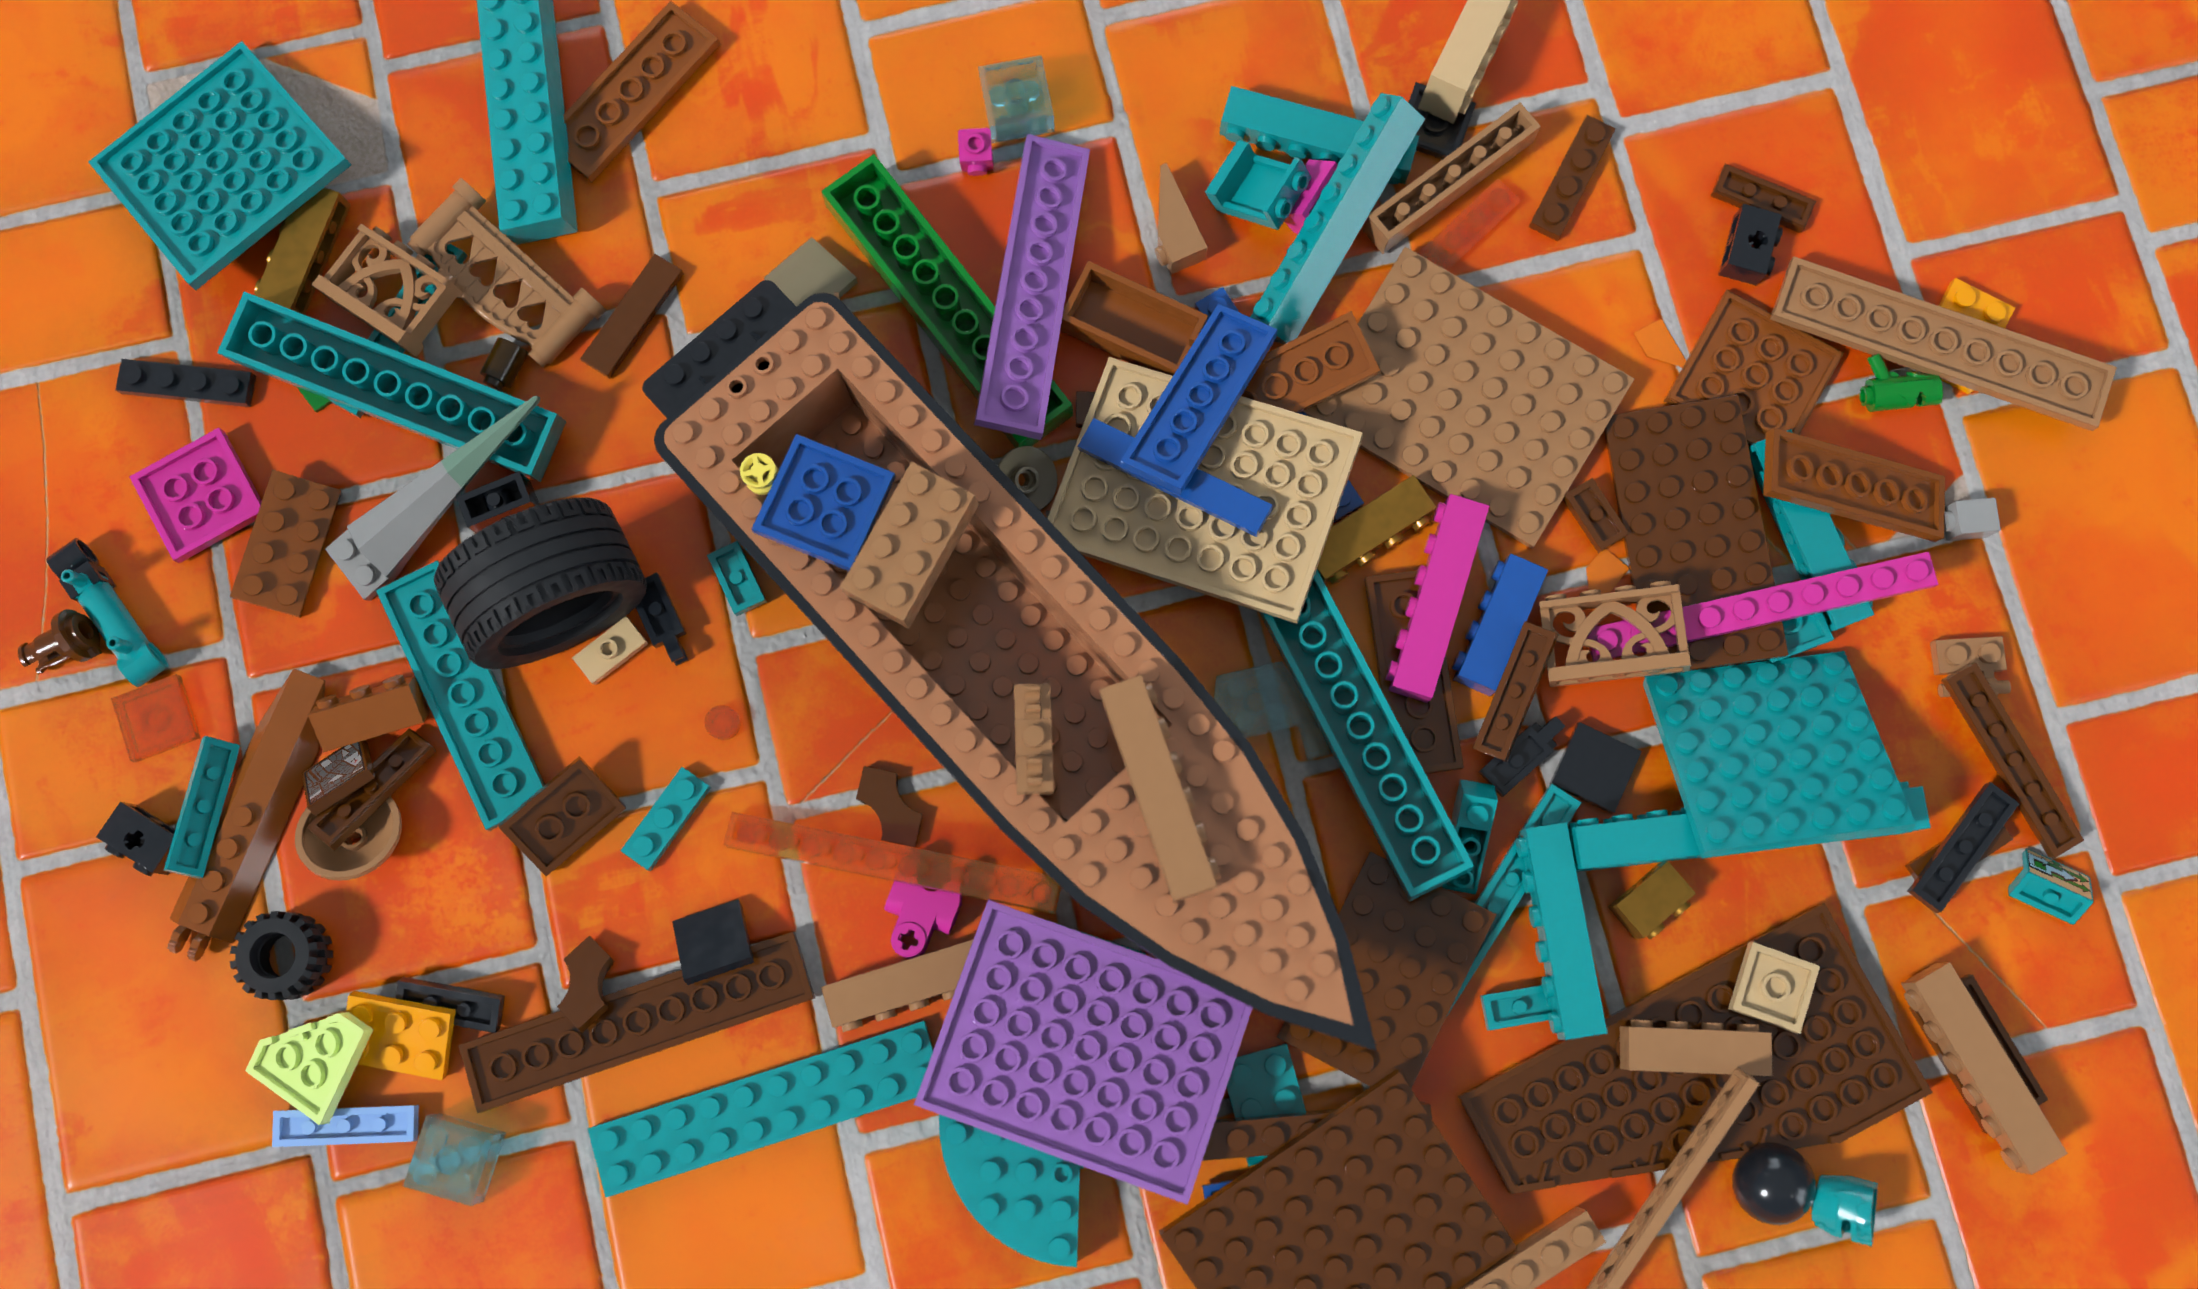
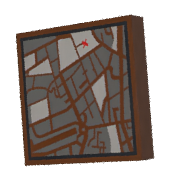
[302,740,375,816]

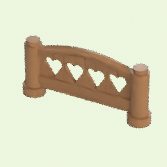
[407,178,607,368]

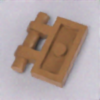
[1930,636,2011,697]

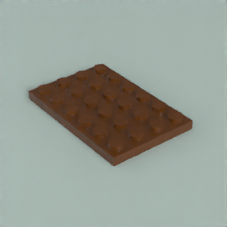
[1277,851,1497,1088]

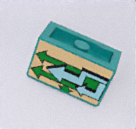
[2008,848,2094,925]

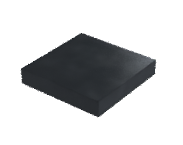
[1408,82,1476,159]
[1549,722,1642,814]
[672,899,754,985]

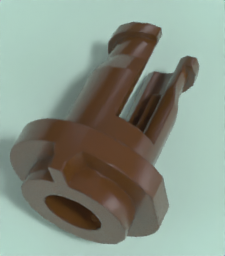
[18,609,102,674]

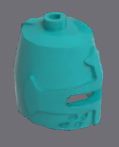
[1811,1175,1878,1247]

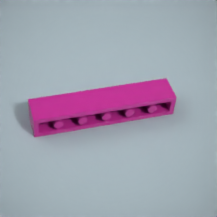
[1385,494,1489,703]

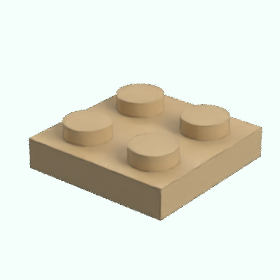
[1728,942,1820,1033]

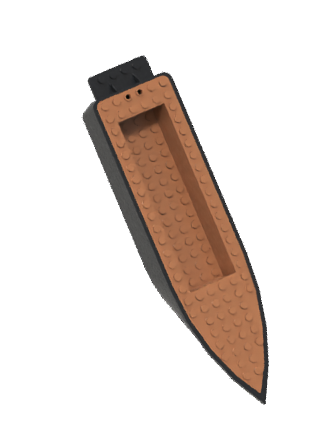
[642,280,1376,1050]

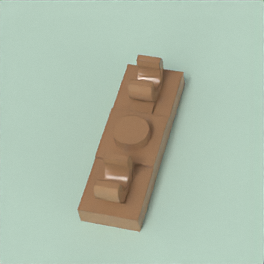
[1014,683,1054,795]

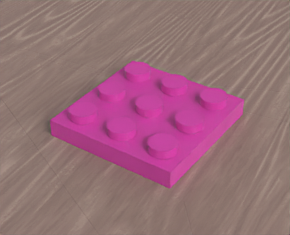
[129,427,262,563]

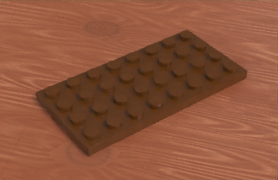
[1604,395,1788,671]

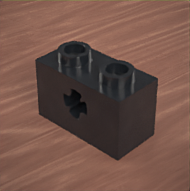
[1718,204,1783,286]
[456,471,540,533]
[96,801,175,876]

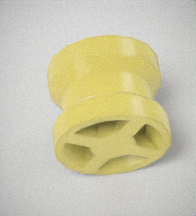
[740,453,779,495]

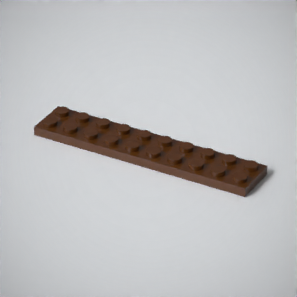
[459,932,815,1113]

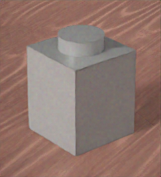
[1944,498,2001,541]

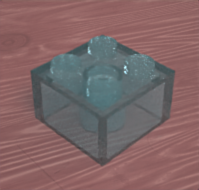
[978,55,1055,143]
[403,1113,506,1206]

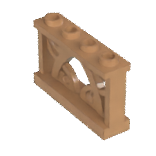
[311,224,464,357]
[1539,581,1691,687]

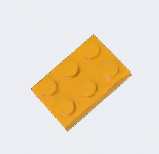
[1939,278,2015,394]
[346,991,456,1080]

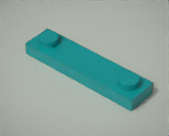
[164,736,241,879]

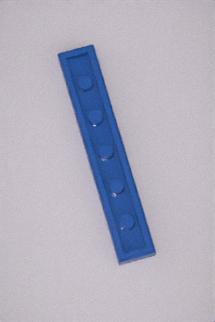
[1077,418,1273,537]

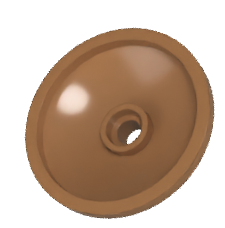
[295,796,402,880]

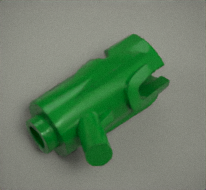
[1859,353,1943,412]

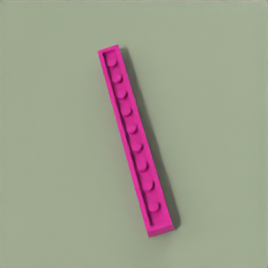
[1587,551,1938,662]

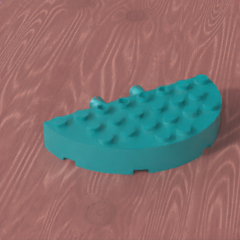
[939,1114,1084,1267]

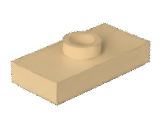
[572,616,648,685]

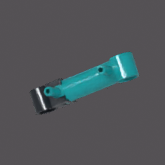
[46,538,169,687]

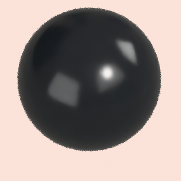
[1732,1143,1816,1225]

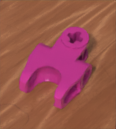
[884,850,968,959]

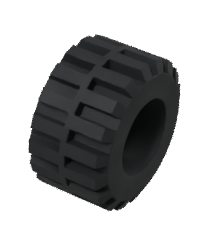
[230,911,333,1000]

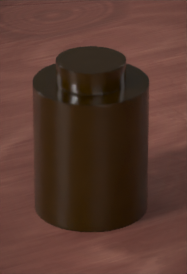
[480,337,528,391]

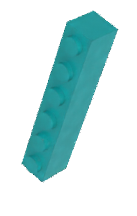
[1219,86,1420,184]
[1749,429,1874,632]
[1516,822,1607,1040]

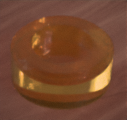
[705,705,741,740]

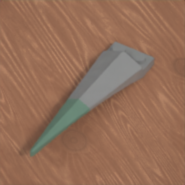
[325,396,541,601]

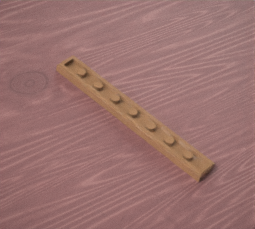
[1586,1067,1760,1289]

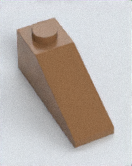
[1155,163,1208,274]

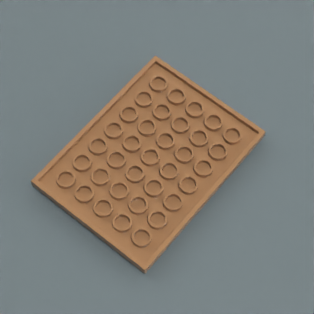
[1304,247,1635,549]

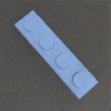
[272,1105,419,1147]

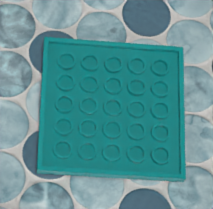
[89,41,351,290]
[1643,651,1916,859]

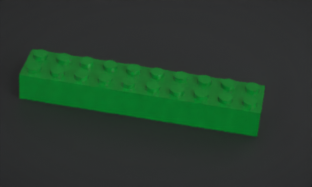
[821,154,1073,448]

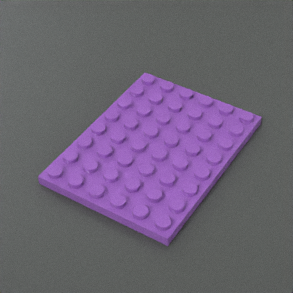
[914,900,1252,1204]

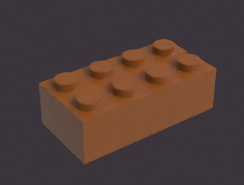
[1060,261,1208,376]

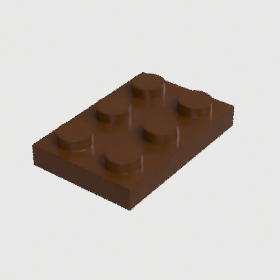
[499,756,626,876]

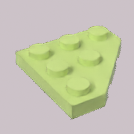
[245,1012,374,1125]

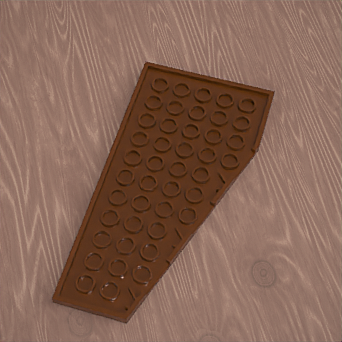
[1458,903,1932,1194]

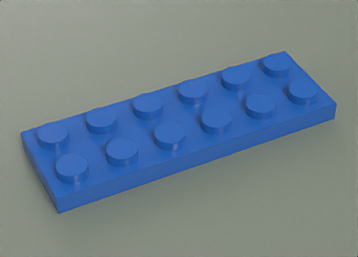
[1120,303,1277,495]

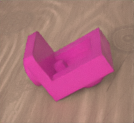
[958,128,994,176]

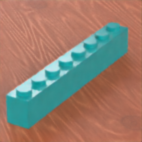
[1250,93,1425,345]

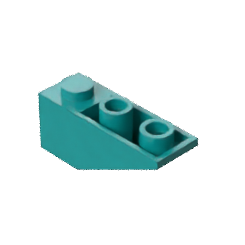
[1442,779,1498,894]

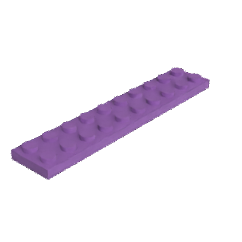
[974,134,1090,440]

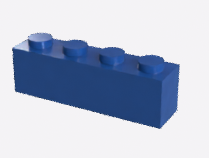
[1452,554,1548,696]

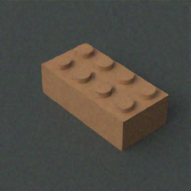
[840,461,979,629]

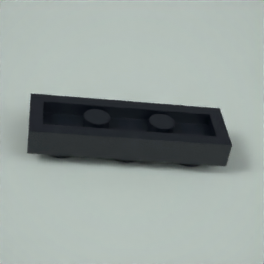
[396,977,505,1033]

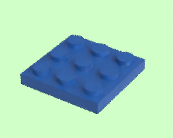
[752,434,896,571]

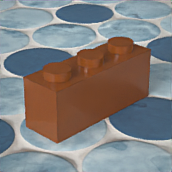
[308,675,430,753]

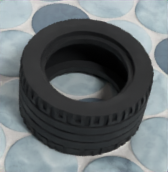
[434,497,647,669]

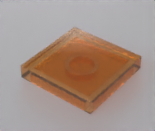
[111,674,200,763]

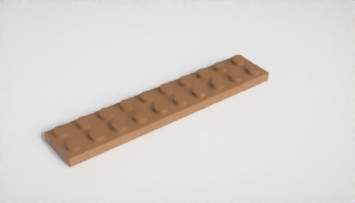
[1770,257,2117,431]

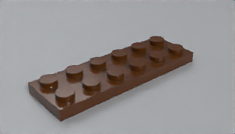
[1364,570,1464,774]

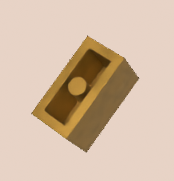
[1608,861,1696,939]

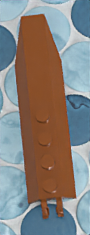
[167,669,326,962]

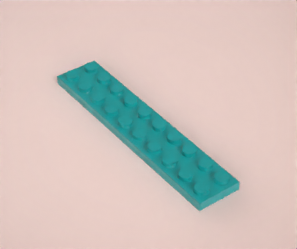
[588,1021,934,1198]

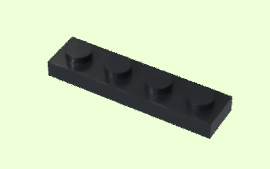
[115,359,256,407]
[1907,782,2020,913]

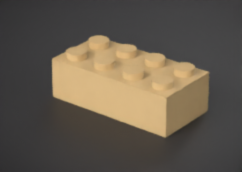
[1419,0,1519,124]

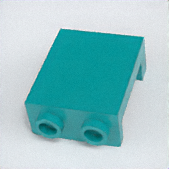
[1205,140,1312,230]

